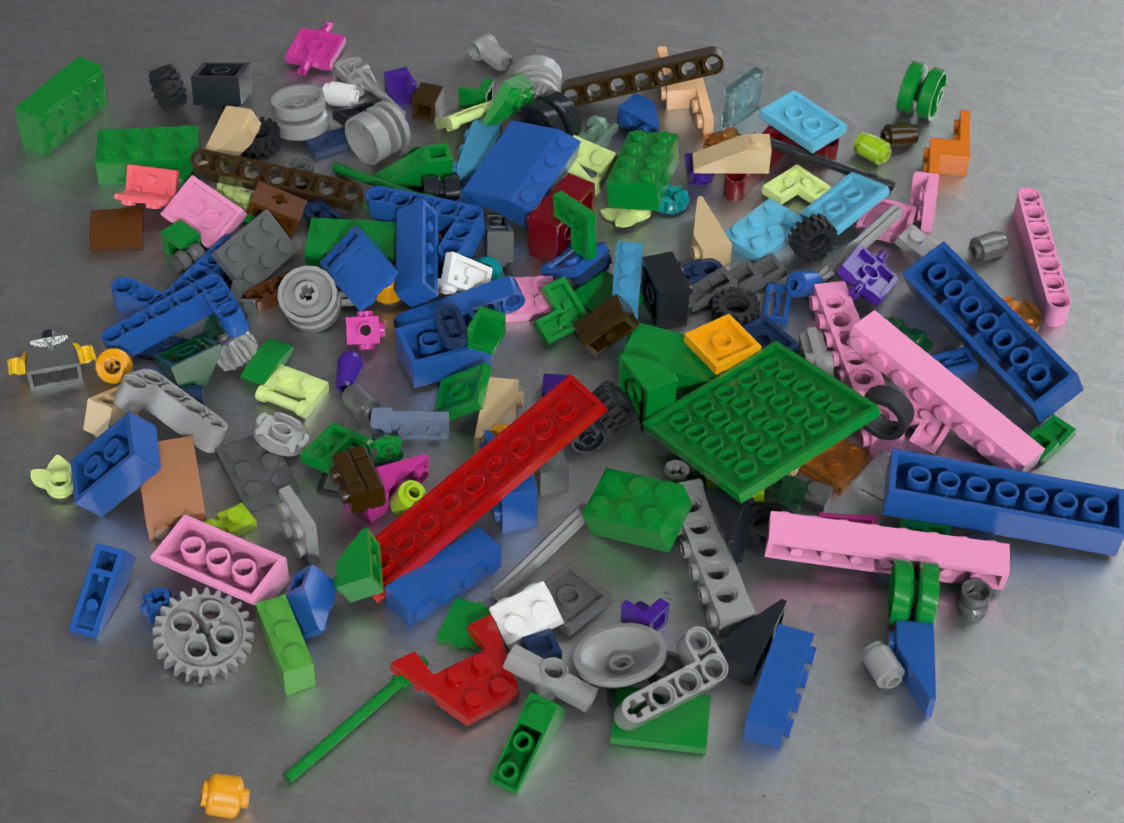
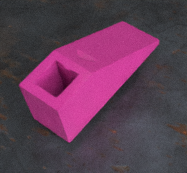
[344,454,429,524]

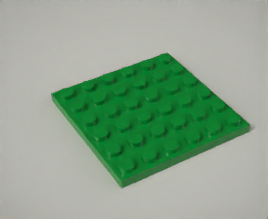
[642,341,881,504]

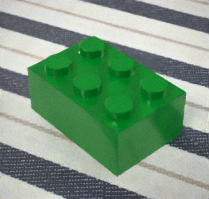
[582,468,693,553]

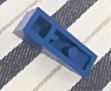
[68,543,136,639]
[888,620,936,717]

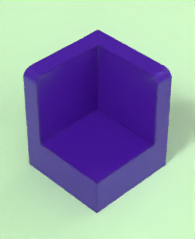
[384,67,417,107]
[621,598,669,631]

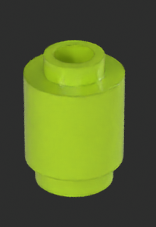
[853,132,891,165]
[390,480,426,517]

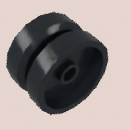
[520,91,582,137]

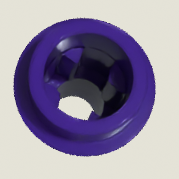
[336,351,364,393]

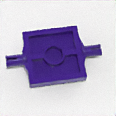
[837,243,900,307]

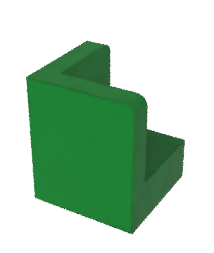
[458,78,494,109]
[160,219,202,256]
[467,306,506,354]

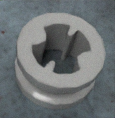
[663,460,689,483]

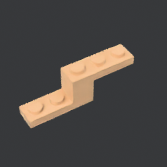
[653,47,714,138]

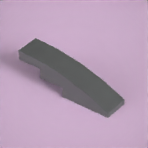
[689,253,787,312]

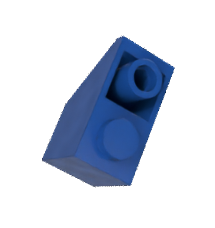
[617,93,659,133]
[286,564,337,641]

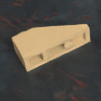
[197,106,261,182]
[692,133,771,174]
[690,196,732,265]
[474,377,524,453]
[83,386,143,438]

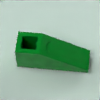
[375,143,453,189]
[489,692,567,794]

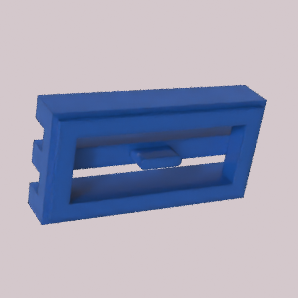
[762,283,792,329]
[931,346,979,377]

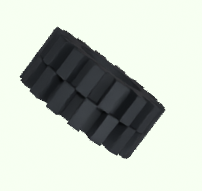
[148,64,187,112]
[241,116,281,160]
[787,213,838,263]
[711,287,760,326]
[591,381,638,434]

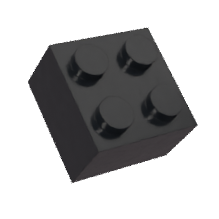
[191,62,253,108]
[640,251,693,329]

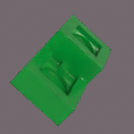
[240,338,295,387]
[1029,414,1076,463]

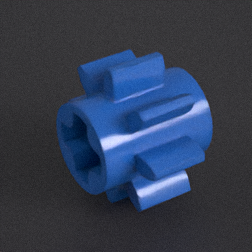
[140,587,179,624]

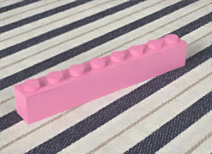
[847,310,1045,472]
[764,511,1010,590]

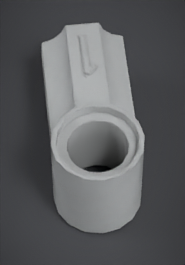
[467,33,514,73]

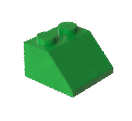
[618,354,678,425]

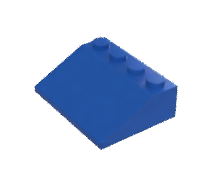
[462,121,581,229]

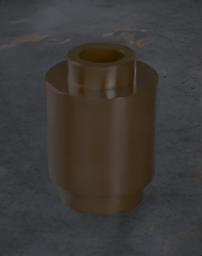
[880,123,919,149]

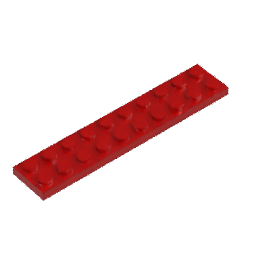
[372,374,608,603]

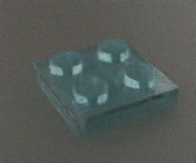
[722,67,763,131]

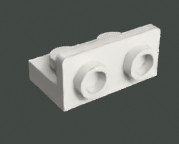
[438,252,493,295]
[489,582,564,650]

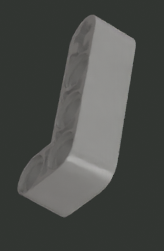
[113,369,228,453]
[614,626,728,731]

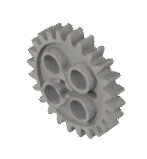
[152,587,254,684]

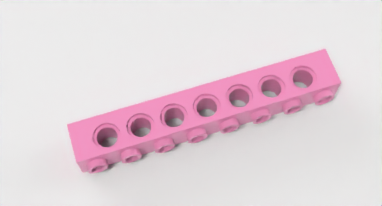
[809,281,905,458]

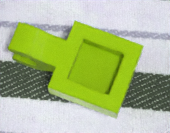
[204,502,257,537]

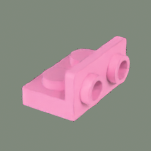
[910,171,940,233]

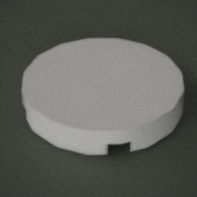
[252,412,309,456]

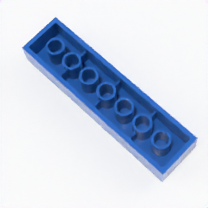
[902,241,1084,424]
[882,448,1124,556]

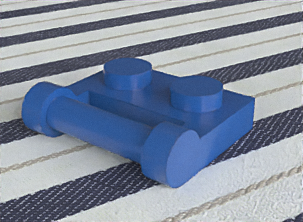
[541,242,609,279]

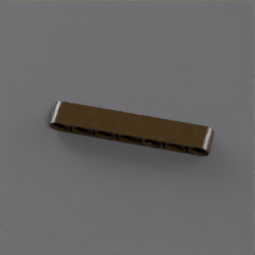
[561,46,724,107]
[190,149,364,212]

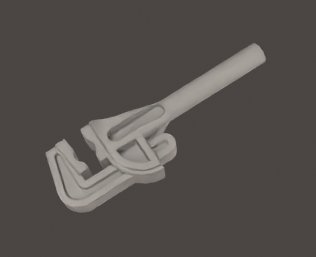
[335,56,406,117]

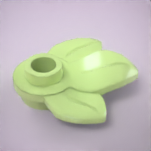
[600,207,651,227]
[31,455,74,498]

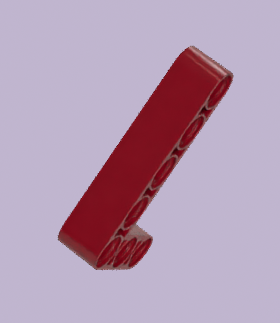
[723,125,840,201]

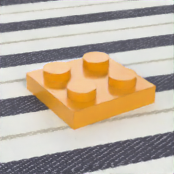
[684,314,762,375]

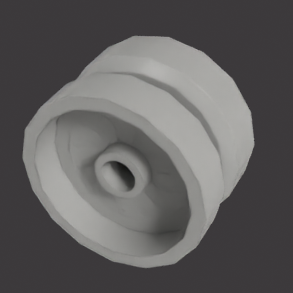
[271,84,329,141]
[277,266,342,333]

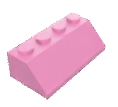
[150,514,290,605]

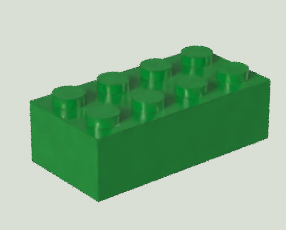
[14,56,109,157]
[95,125,202,185]
[607,130,679,211]

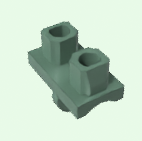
[578,115,619,147]

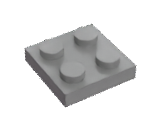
[277,485,320,566]

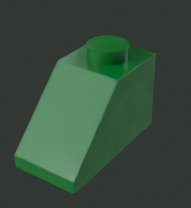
[334,528,384,603]

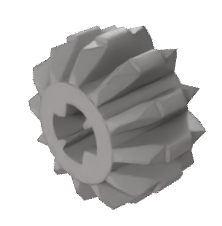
[216,331,258,371]

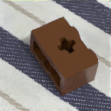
[245,181,307,237]

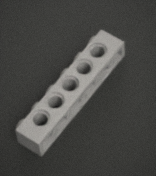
[678,479,756,638]

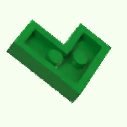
[553,191,597,261]
[532,276,587,347]

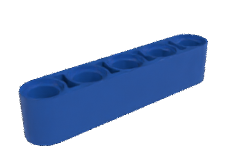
[393,276,525,328]

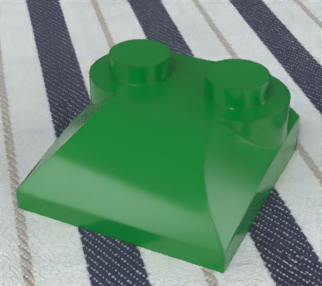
[482,73,536,126]

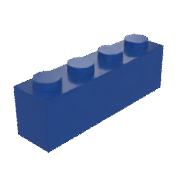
[395,199,438,308]
[385,527,502,628]
[743,624,817,749]

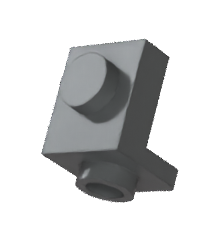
[231,280,258,322]

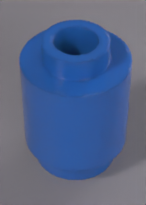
[786,270,823,298]

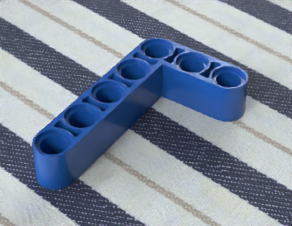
[365,186,486,271]
[111,234,234,316]
[101,274,249,362]

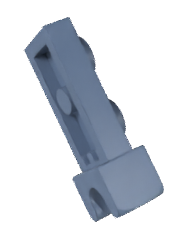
[370,407,450,441]

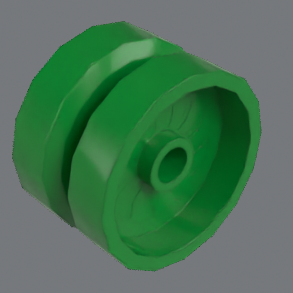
[896,61,948,121]
[887,558,940,626]

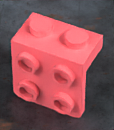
[114,164,180,209]

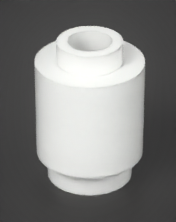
[322,81,359,107]

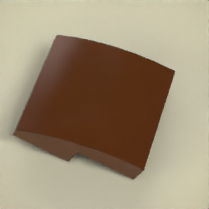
[90,207,144,254]

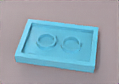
[759,90,848,153]
[799,172,890,235]
[724,198,803,263]

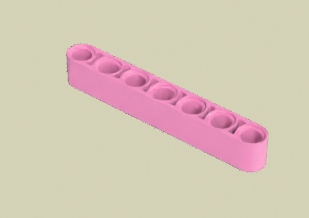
[1014,188,1071,327]

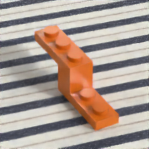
[922,110,970,194]

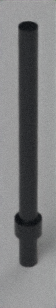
[754,132,896,191]

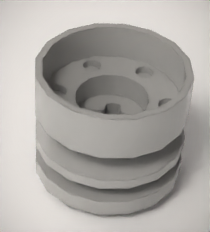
[512,55,562,116]
[345,100,411,166]

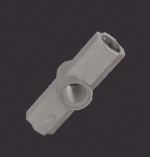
[799,327,834,377]
[503,645,599,713]

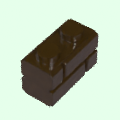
[574,294,639,357]
[329,446,386,515]

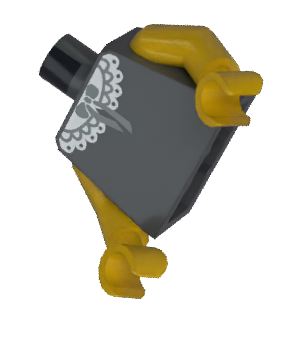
[7,329,97,391]

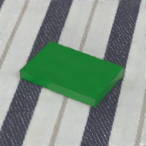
[610,687,711,754]

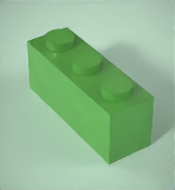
[255,594,316,695]

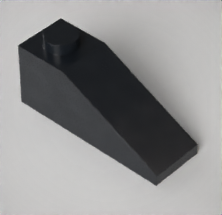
[706,486,755,564]
[718,599,787,687]

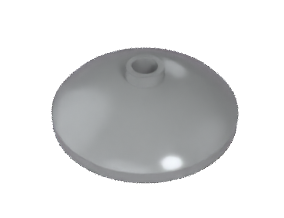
[573,623,667,688]

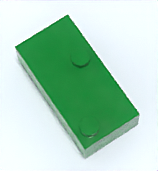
[304,218,397,270]

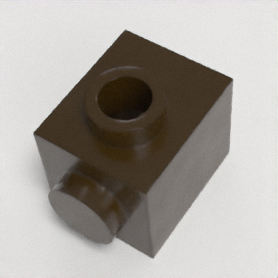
[411,82,444,123]

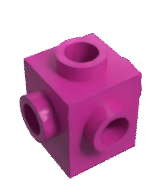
[346,311,385,350]

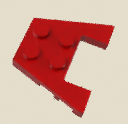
[390,614,520,726]

